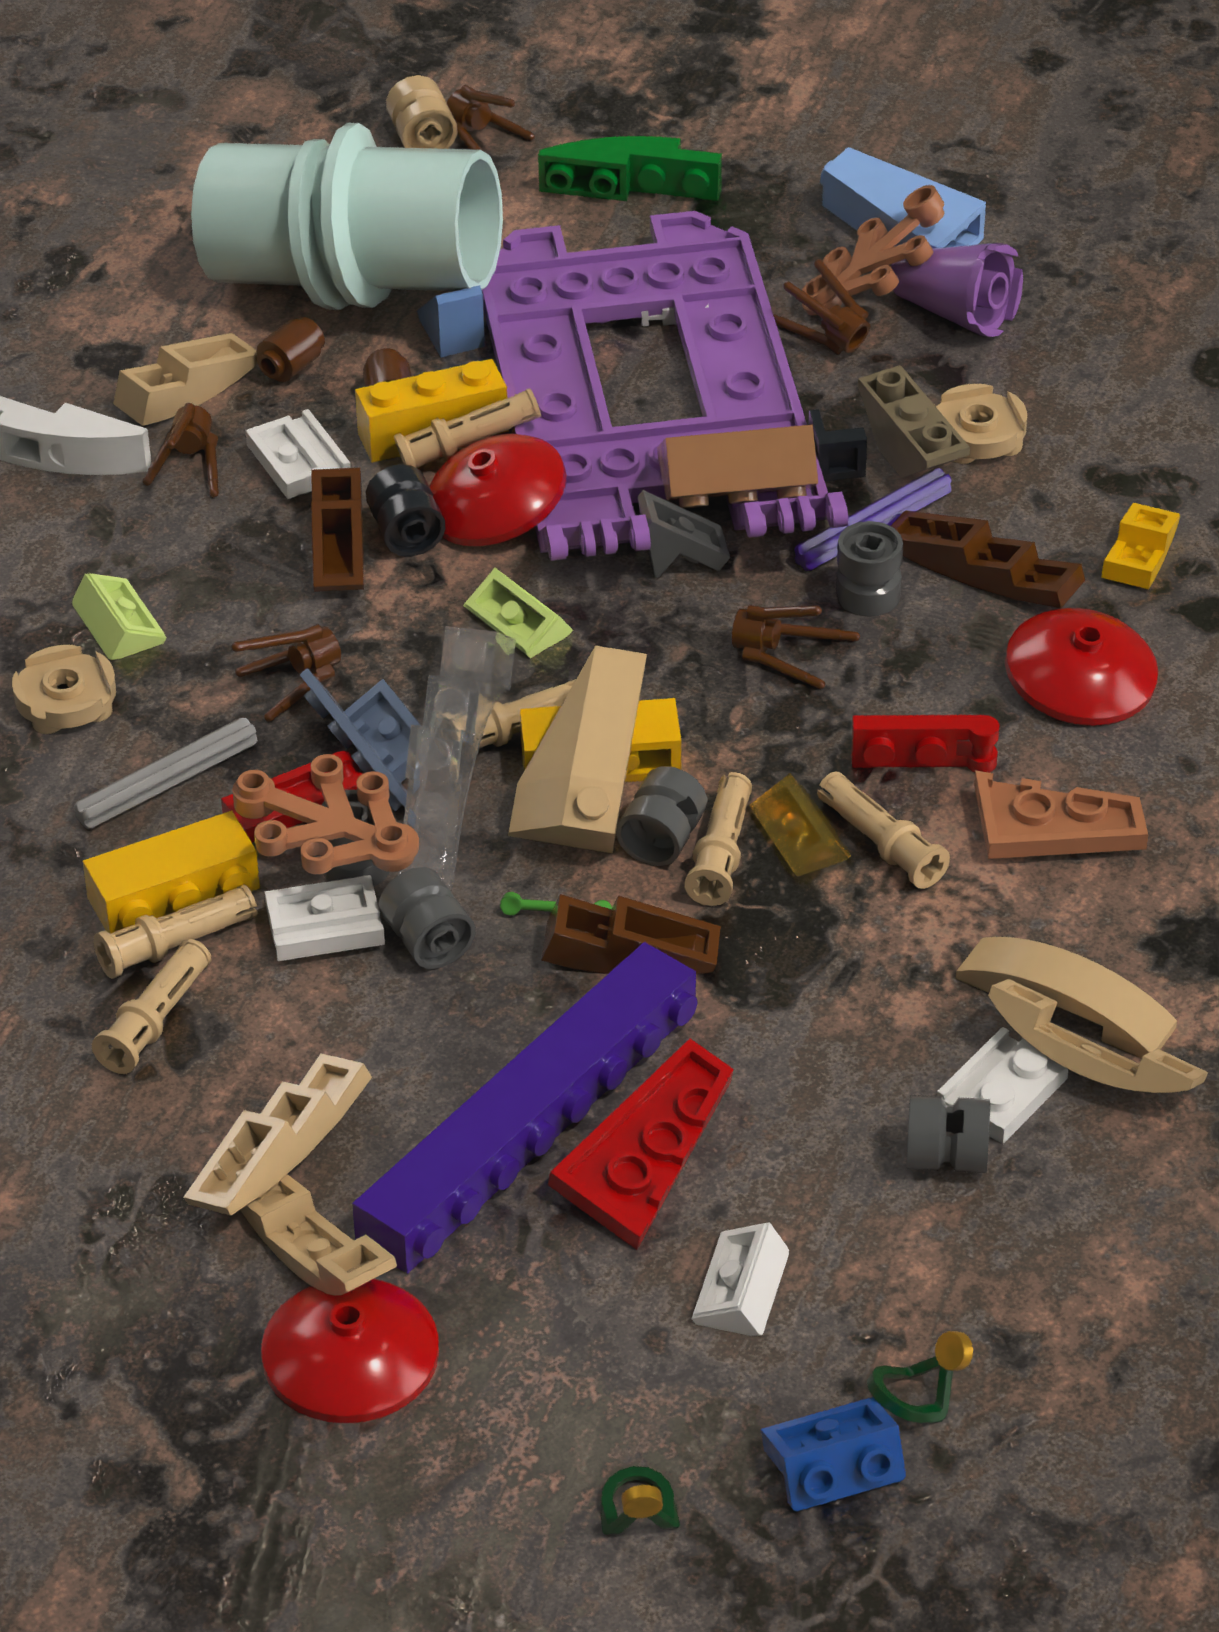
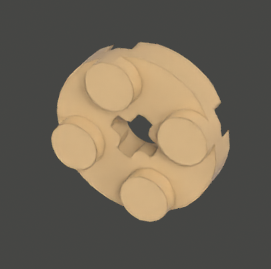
[934,384,1027,464]
[12,645,116,734]

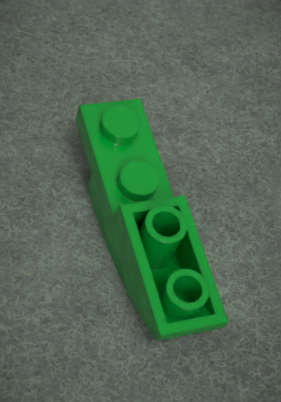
[538,136,722,201]

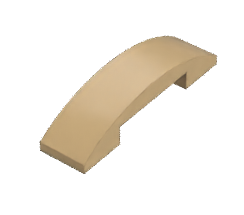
[956,937,1177,1058]
[988,979,1208,1093]
[240,1174,397,1295]

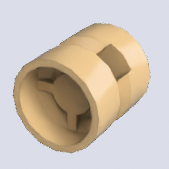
[386,75,457,149]

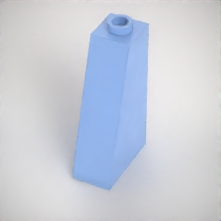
[820,147,986,249]

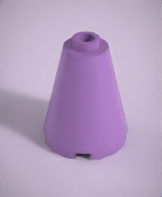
[891,243,1023,337]

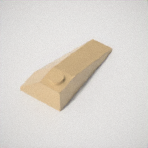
[508,645,647,853]

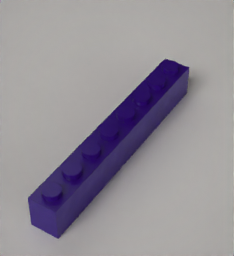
[352,942,698,1274]

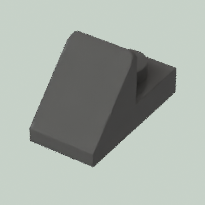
[637,490,731,578]

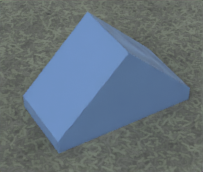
[417,285,485,357]

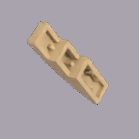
[183,1053,372,1216]

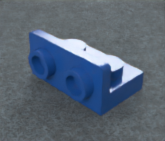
[761,1397,906,1511]

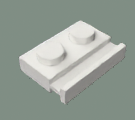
[245,409,351,499]
[264,875,385,961]
[937,1027,1068,1144]

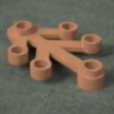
[802,185,945,315]
[232,754,419,874]

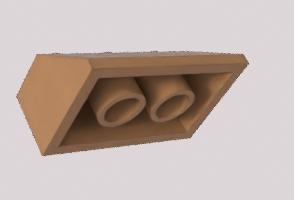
[657,424,819,509]

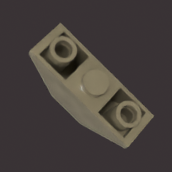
[858,365,970,478]

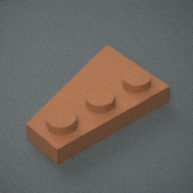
[974,770,1148,859]

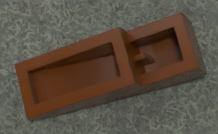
[311,467,364,592]
[541,894,721,974]

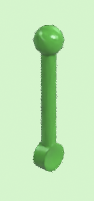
[500,892,612,916]

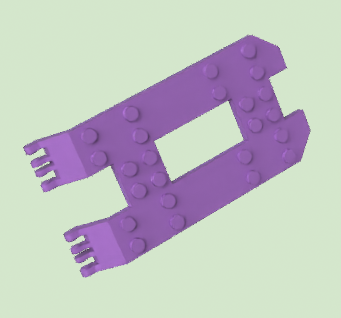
[482,211,848,561]

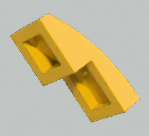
[1101,503,1180,589]

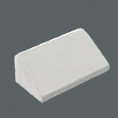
[692,1222,789,1336]

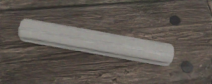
[74,718,258,829]

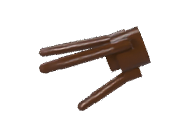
[447,85,535,172]
[773,259,870,355]
[143,403,219,498]
[732,605,860,690]
[231,624,341,722]

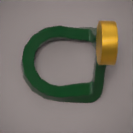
[867,1331,973,1423]
[601,1466,680,1535]

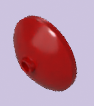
[429,434,567,546]
[1005,608,1158,725]
[261,1279,439,1423]

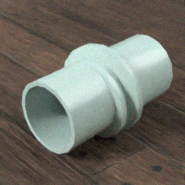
[191,123,503,310]

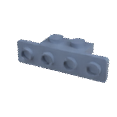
[299,668,441,819]

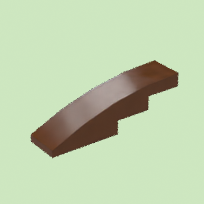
[891,510,1085,608]

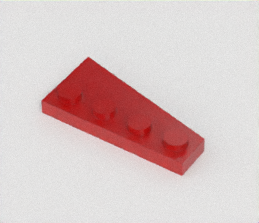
[548,1038,734,1250]

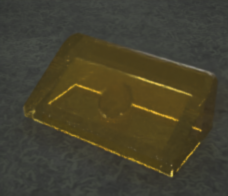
[749,773,851,876]

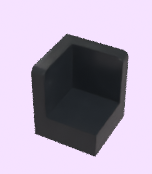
[808,409,867,481]

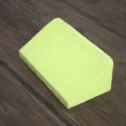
[463,568,573,658]
[72,573,167,660]

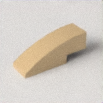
[113,333,258,426]

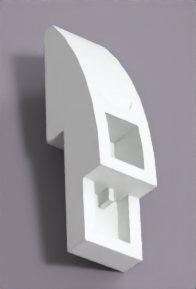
[0,396,151,475]

